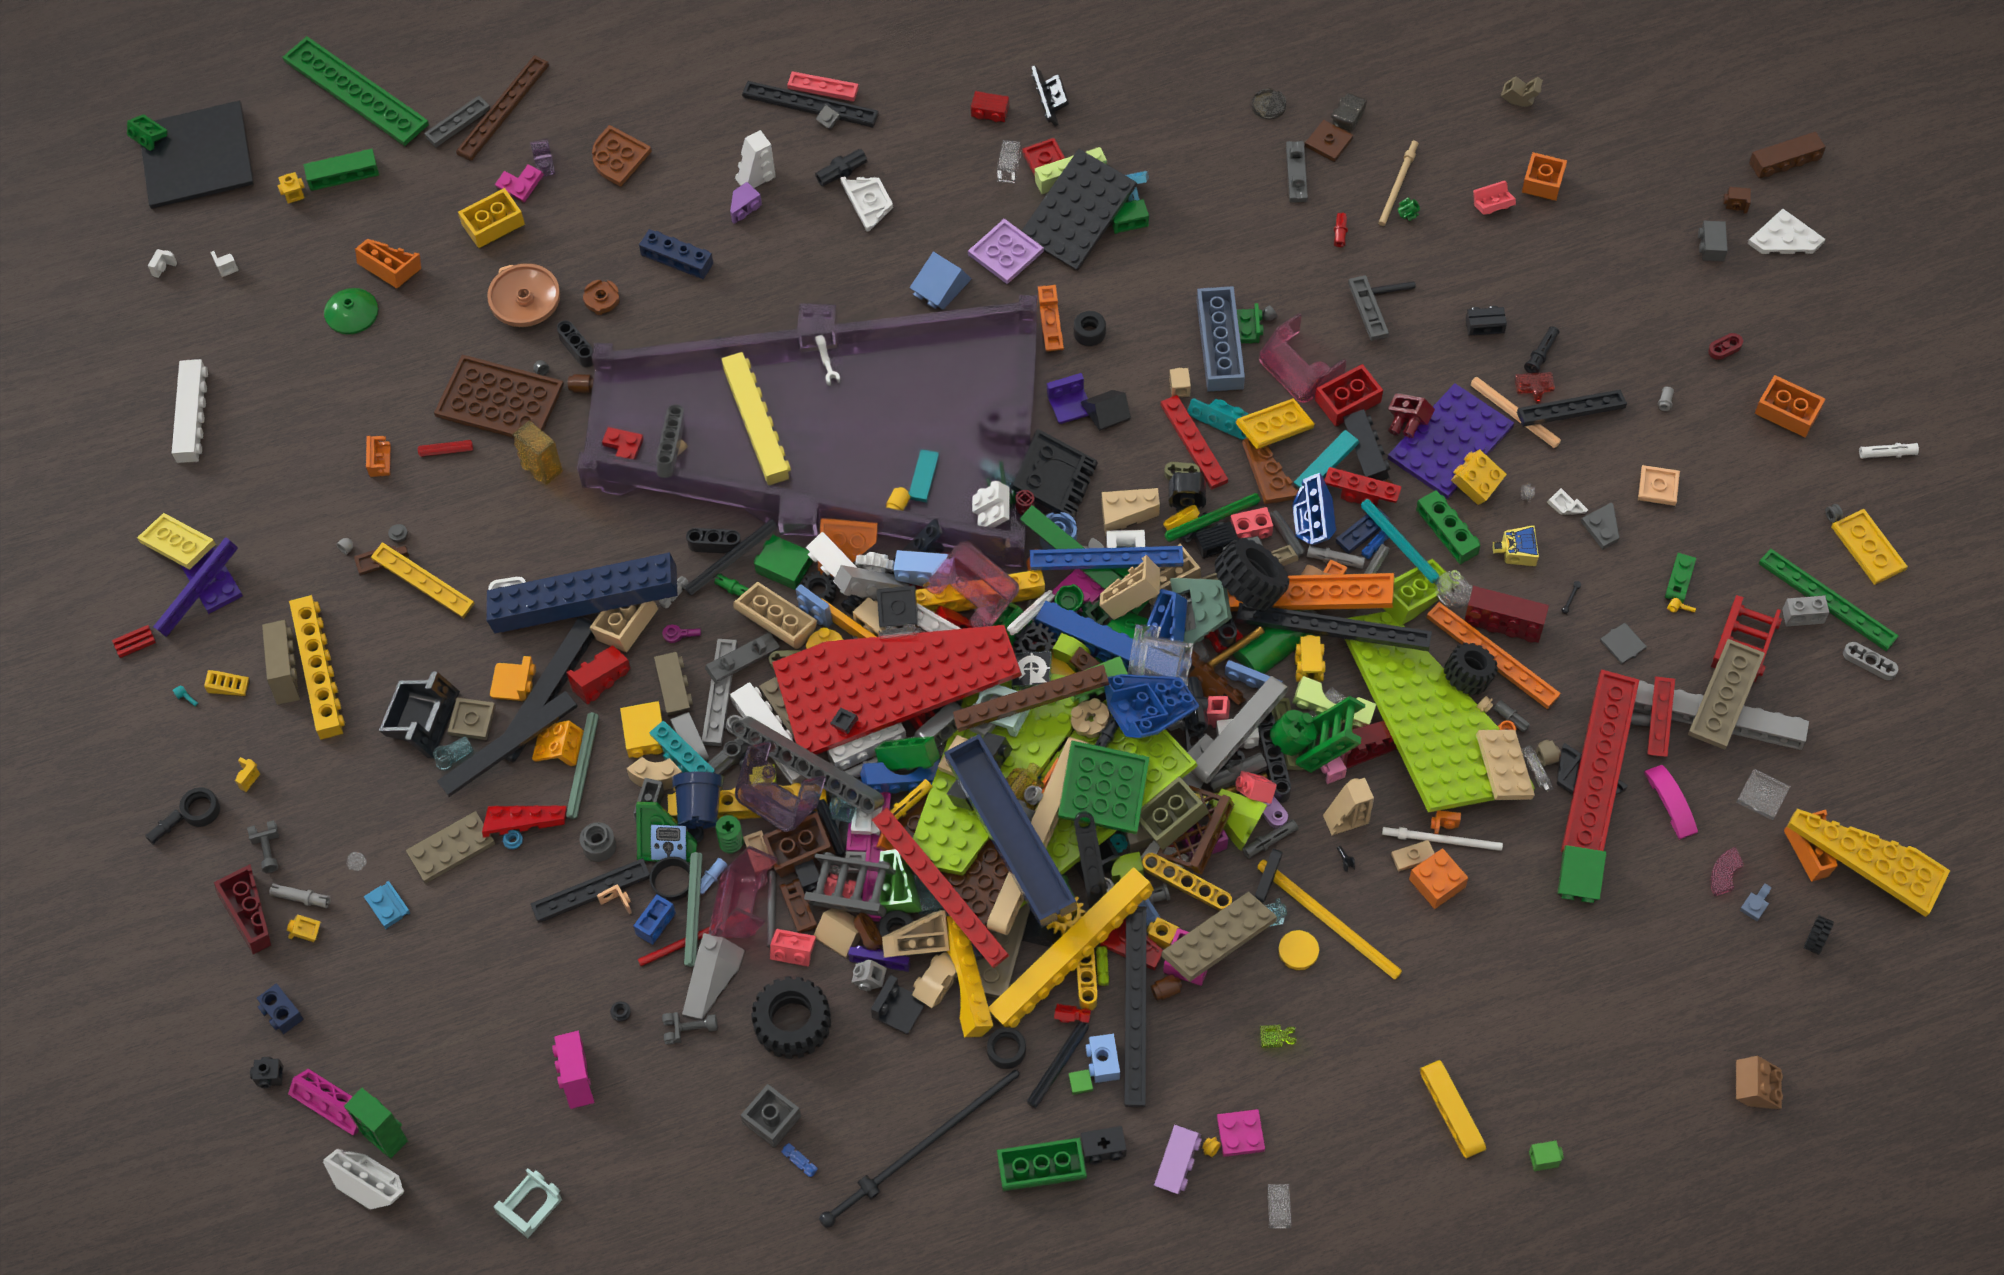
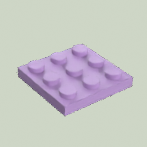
[968,219,1044,284]

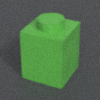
[1529,1141,1563,1171]

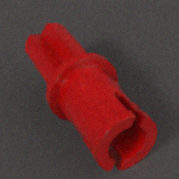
[1334,213,1348,247]

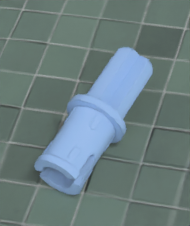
[700,858,728,895]

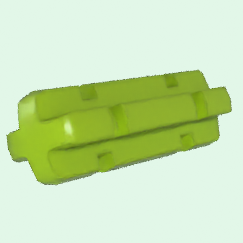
[1096,946,1109,986]

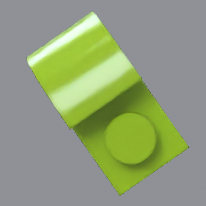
[1053,633,1090,673]
[1112,852,1144,883]

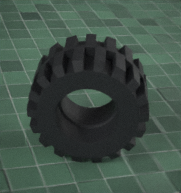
[1444,643,1498,695]

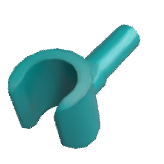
[173,686,198,707]

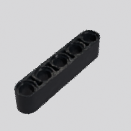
[1258,712,1291,803]

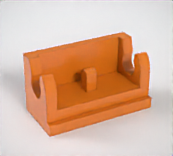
[366,436,391,477]

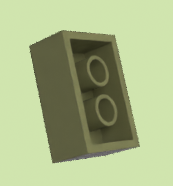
[1139,776,1209,851]

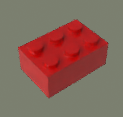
[1315,364,1383,427]

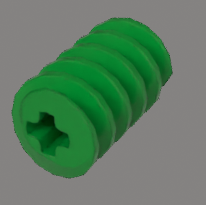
[715,815,744,854]

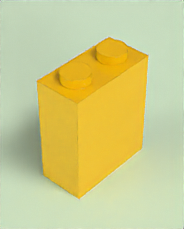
[620,701,663,758]

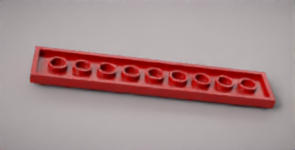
[1561,669,1639,852]

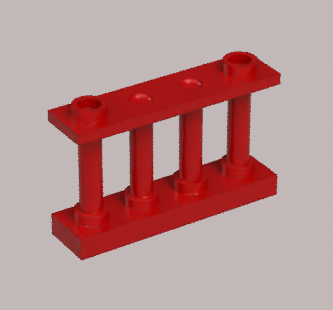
[1711,595,1782,682]

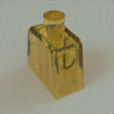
[1006,763,1044,811]

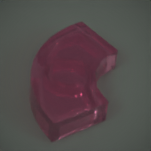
[1711,847,1744,896]

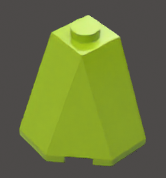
[1209,788,1267,850]

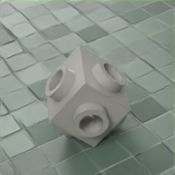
[852,960,887,991]

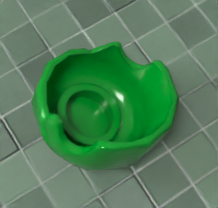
[1054,584,1084,612]

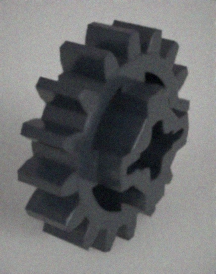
[1013,622,1056,657]

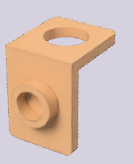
[597,884,632,914]

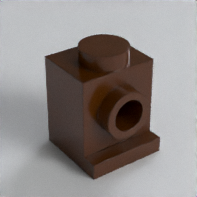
[1723,187,1751,213]

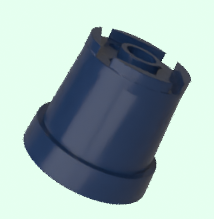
[672,772,724,829]

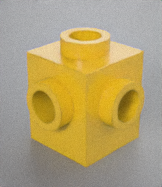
[278,172,305,203]

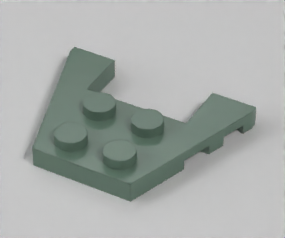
[1170,578,1232,651]

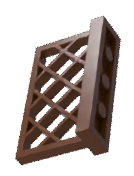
[1157,785,1235,875]

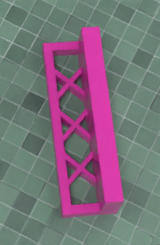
[288,1069,359,1136]

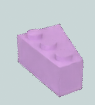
[1154,1125,1202,1194]

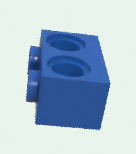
[633,894,676,945]

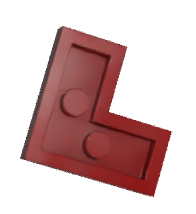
[602,427,644,469]

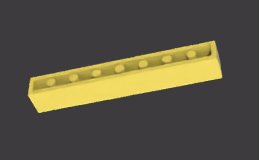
[721,352,791,486]

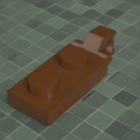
[354,545,409,576]

